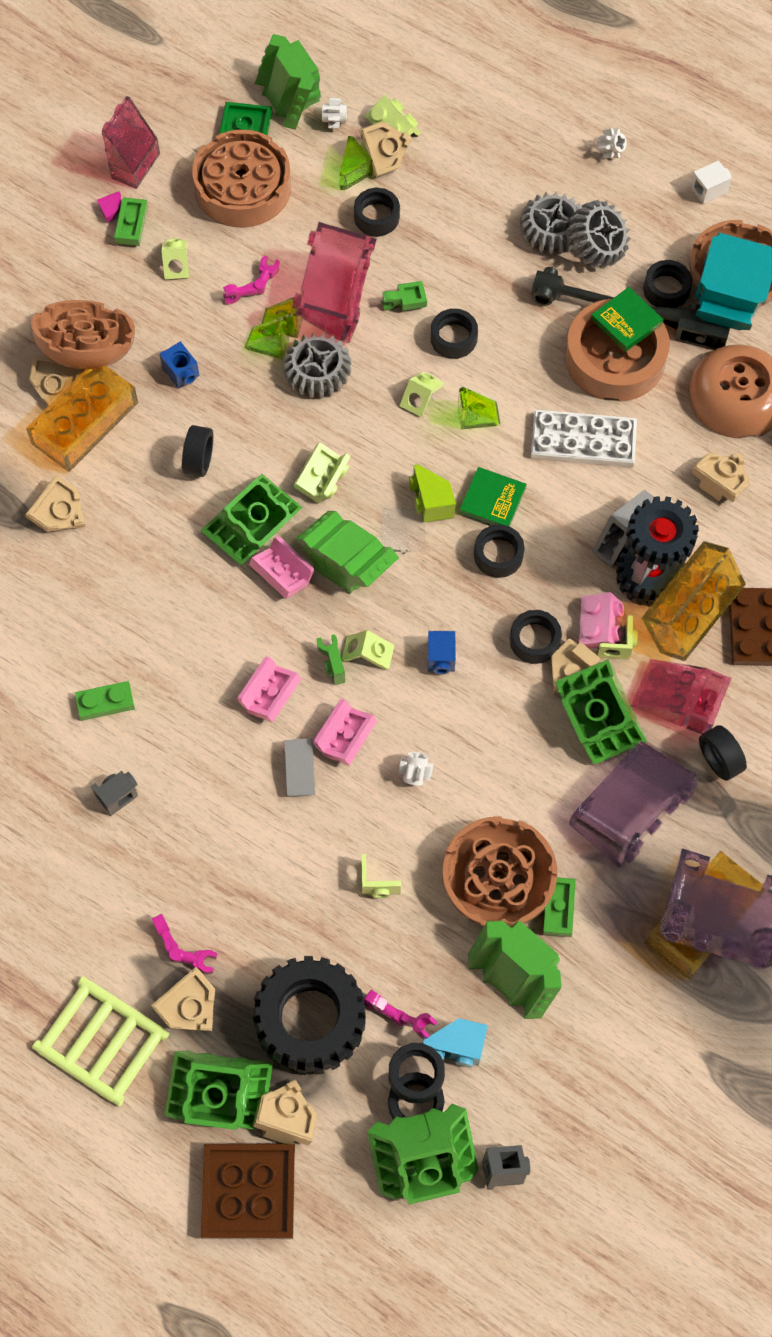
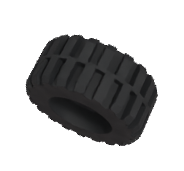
[253,956,366,1075]

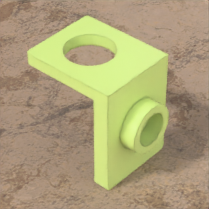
[161,238,189,279]
[400,372,444,417]
[597,615,638,659]
[341,630,394,670]
[362,854,401,899]

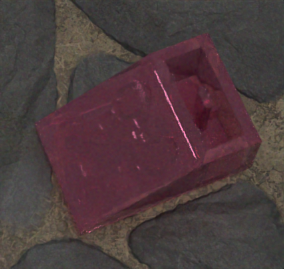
[102,96,160,189]
[631,659,732,734]

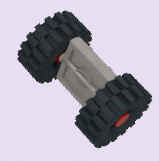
[616,496,699,607]

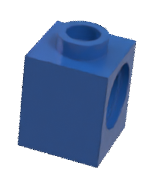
[159,341,200,389]
[428,631,456,674]

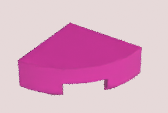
[97,191,122,223]

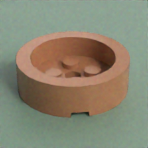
[192,130,291,228]
[565,299,670,401]

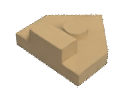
[359,122,413,177]
[29,355,84,410]
[691,453,750,502]
[26,474,85,532]
[551,638,601,695]
[151,967,215,1031]
[253,1079,317,1146]

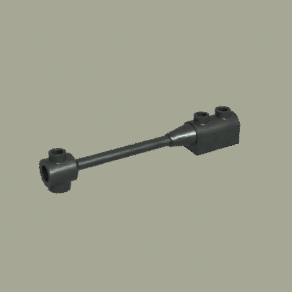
[531,267,730,350]

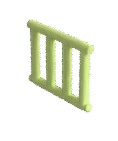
[32,976,170,1106]

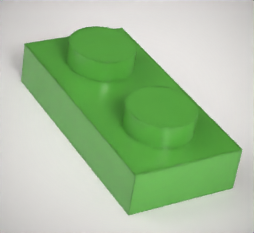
[114,197,148,246]
[75,681,135,721]
[543,877,576,937]

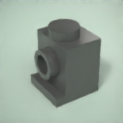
[91,771,138,816]
[482,1145,530,1190]

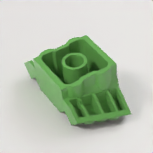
[255,34,321,130]
[201,474,303,565]
[295,510,399,594]
[556,659,647,765]
[468,921,562,1019]
[164,1050,273,1130]
[367,1104,479,1205]

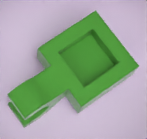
[381,281,427,311]
[317,634,345,685]

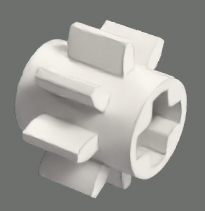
[322,98,347,129]
[596,128,627,159]
[398,752,434,786]

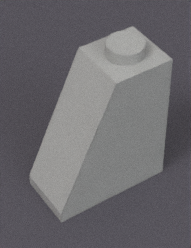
[592,490,654,567]

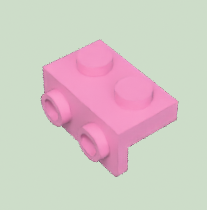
[249,536,314,599]
[579,592,624,651]
[238,656,301,722]
[314,699,377,766]

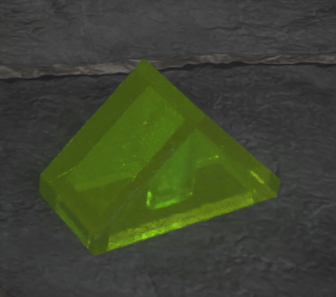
[340,136,373,191]
[260,295,304,338]
[245,316,290,359]
[458,387,500,430]

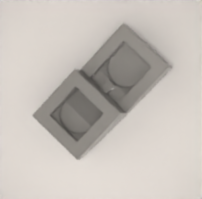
[285,739,315,796]

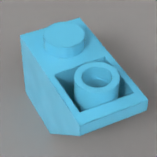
[423,1018,488,1068]

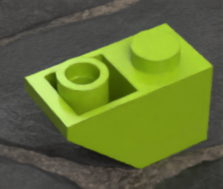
[409,464,456,523]

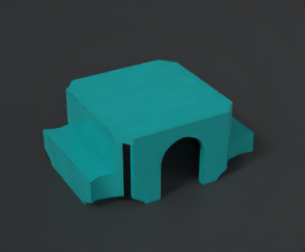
[694,232,772,331]

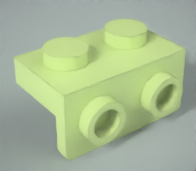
[365,95,421,136]
[293,442,350,503]

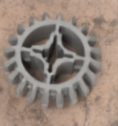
[520,191,581,255]
[567,200,631,268]
[283,332,352,399]

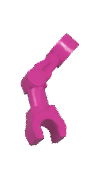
[223,255,280,304]
[152,914,217,974]
[364,990,437,1039]

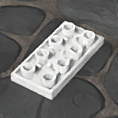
[531,410,637,467]

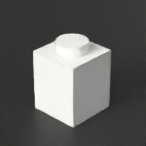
[690,160,732,204]

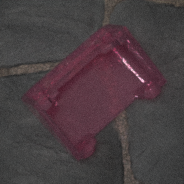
[292,222,377,344]

